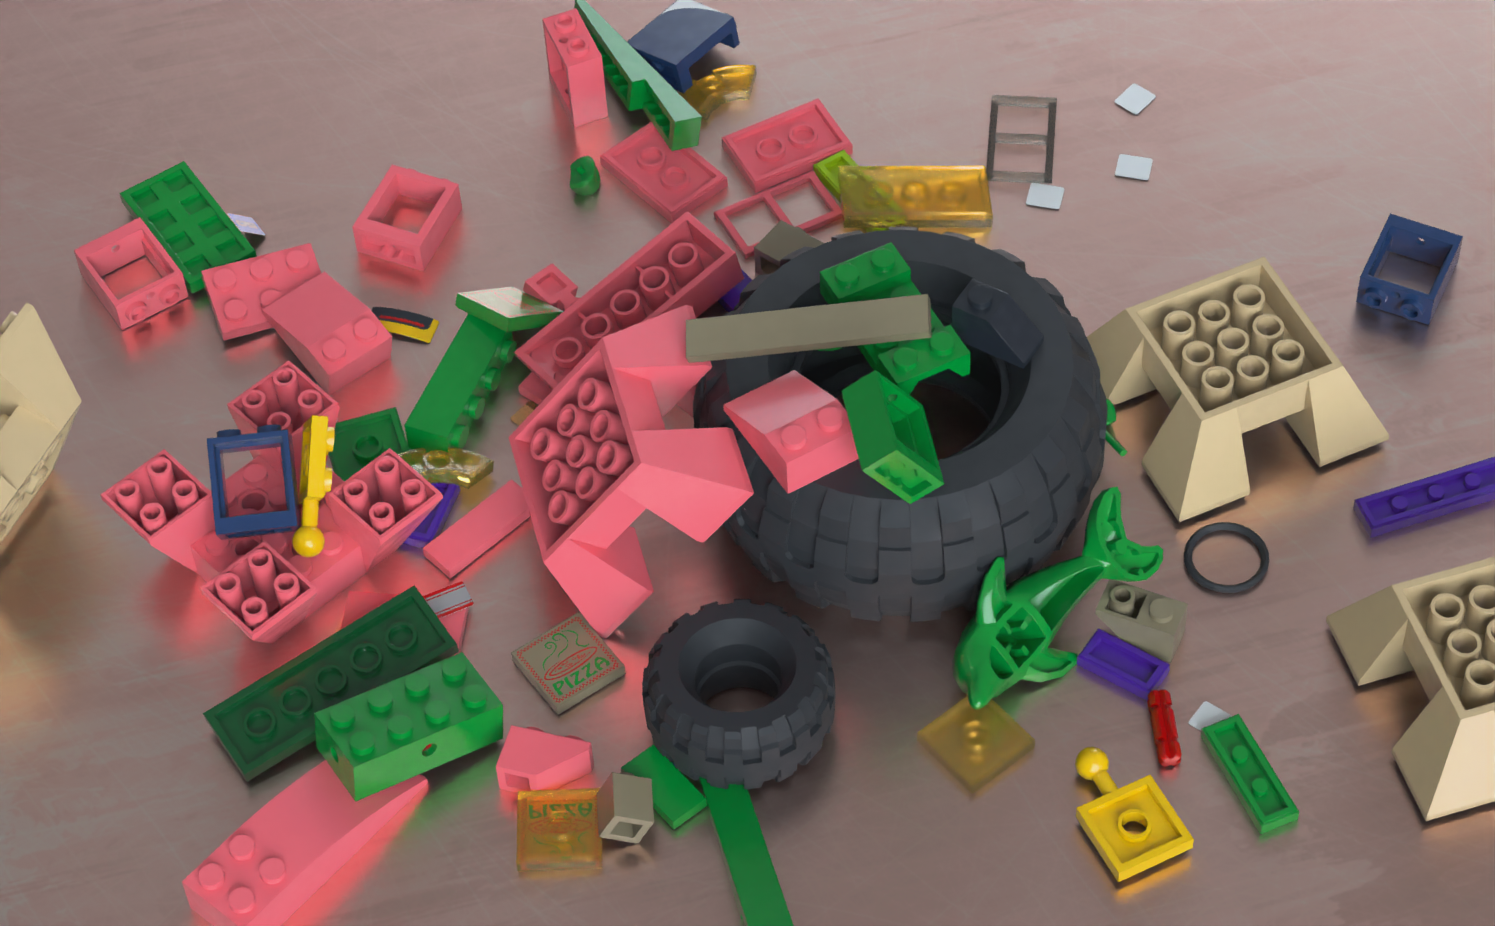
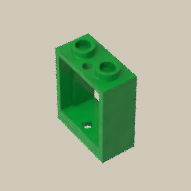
[842,370,944,504]

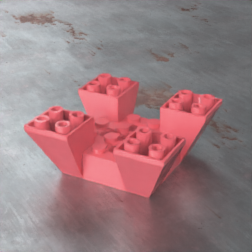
[508,305,754,639]
[100,360,443,644]

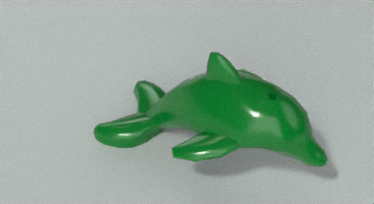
[952,487,1163,710]

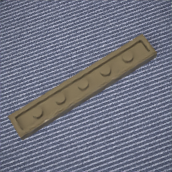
[686,294,931,363]

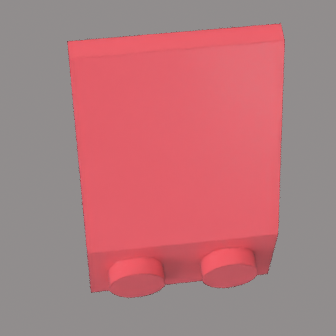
[262,271,392,396]
[723,370,859,494]

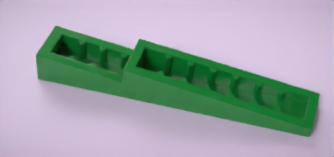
[574,0,702,151]
[699,777,794,926]

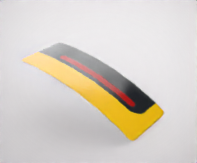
[371,307,439,343]

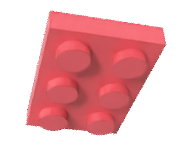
[201,243,321,341]

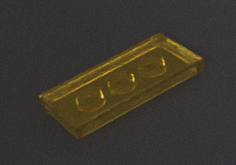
[838,166,993,228]

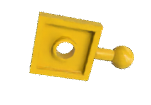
[292,415,335,557]
[1075,747,1194,882]

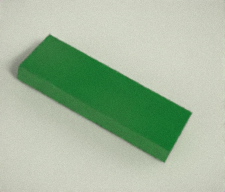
[1201,714,1299,834]

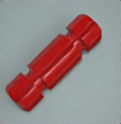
[1147,689,1182,767]

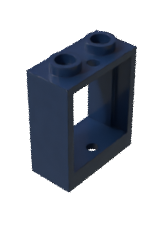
[1356,213,1463,325]
[207,425,301,540]

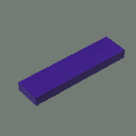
[1353,457,1495,538]

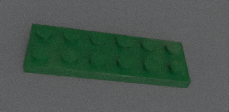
[203,585,459,782]

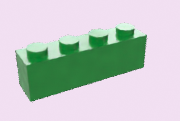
[404,313,517,462]

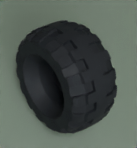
[642,599,836,790]

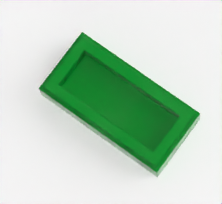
[621,744,707,829]

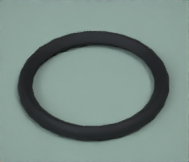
[1183,522,1270,593]

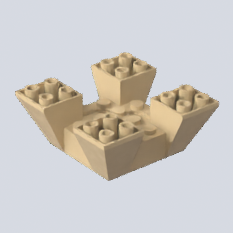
[1087,256,1389,522]
[0,302,82,544]
[1326,556,1495,821]

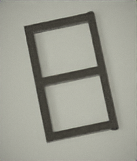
[985,95,1057,184]

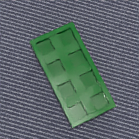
[120,161,257,294]

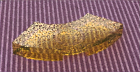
[679,65,757,122]
[398,448,494,489]

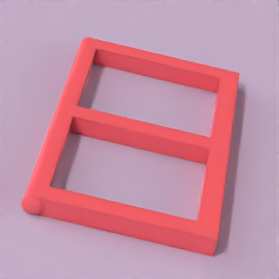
[714,171,844,259]

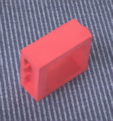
[542,8,608,128]
[352,164,462,271]
[74,217,188,330]

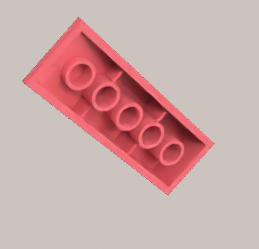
[514,211,744,390]
[182,760,428,926]

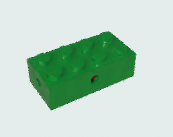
[314,652,503,802]

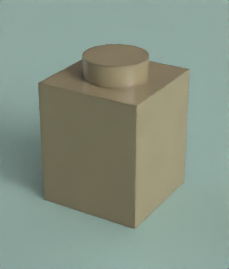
[597,772,654,844]

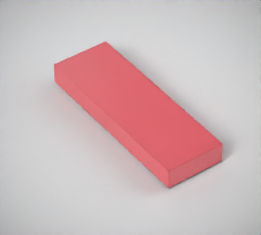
[423,479,530,579]

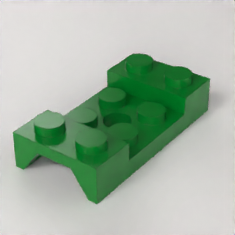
[820,242,970,394]

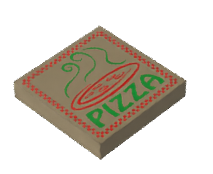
[511,612,626,715]

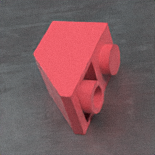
[496,725,594,798]

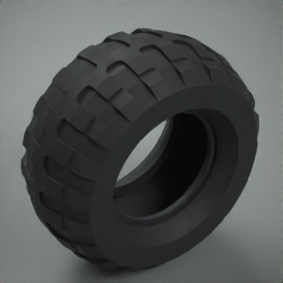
[693,226,1108,622]

